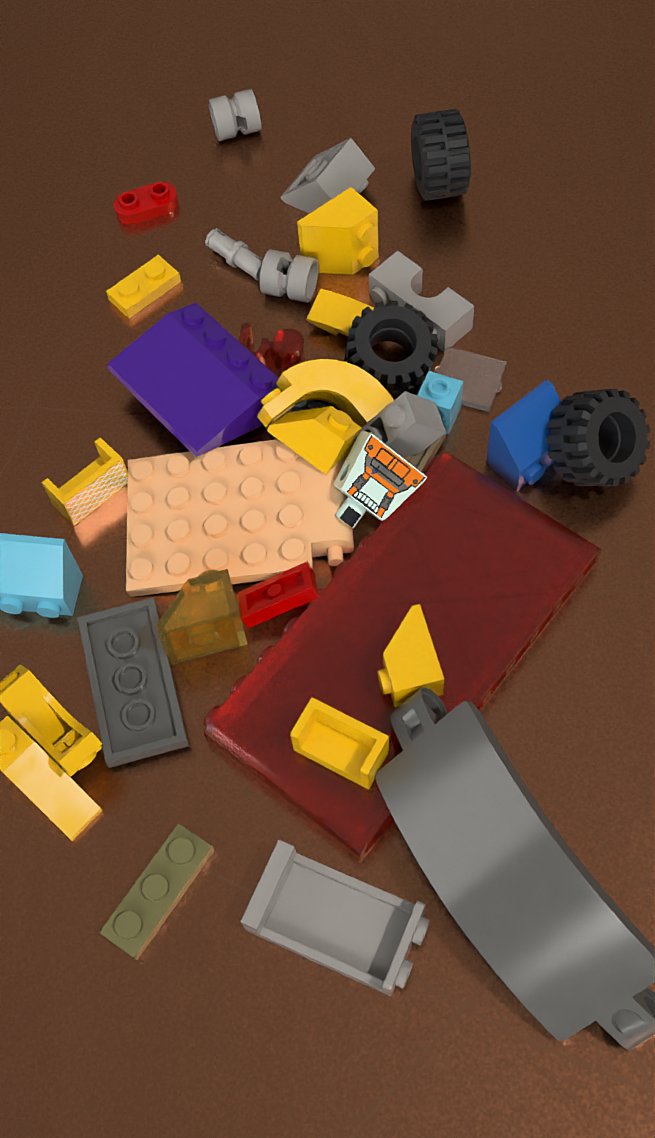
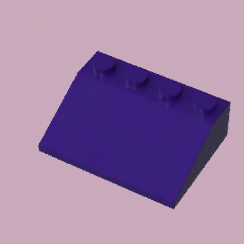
[107,303,282,457]

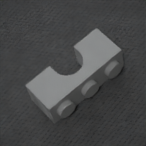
[369,251,474,353]

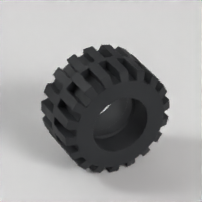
[411,109,471,201]
[344,300,438,400]
[546,389,650,486]

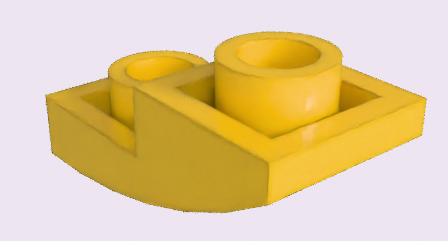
[306,289,374,336]

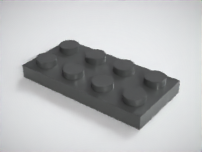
[77,597,189,768]

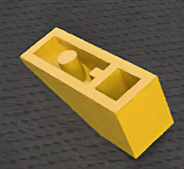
[0,716,103,841]

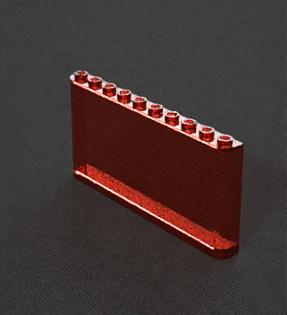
[203,452,602,863]

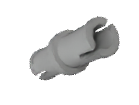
[205,228,263,281]

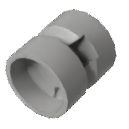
[208,89,262,141]
[260,249,319,303]

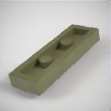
[99,823,215,960]

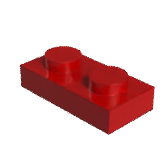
[238,561,319,629]

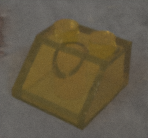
[156,569,248,665]

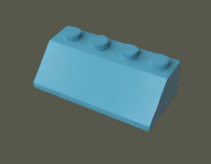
[0,533,83,618]

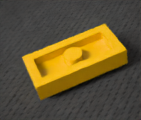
[106,255,181,319]

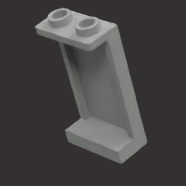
[241,840,430,997]

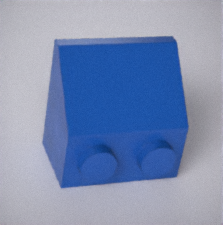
[486,380,562,491]

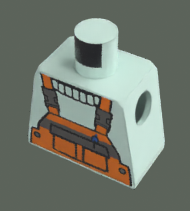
[334,431,427,528]

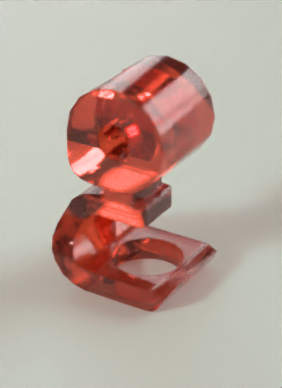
[238,323,305,370]

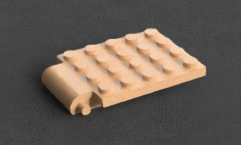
[126,439,354,597]

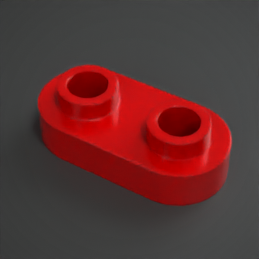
[114,181,178,225]

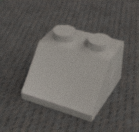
[280,138,375,214]

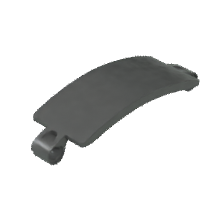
[375,687,655,1050]

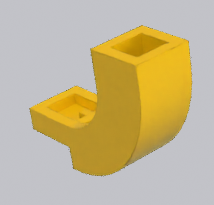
[257,359,394,427]
[0,664,102,777]

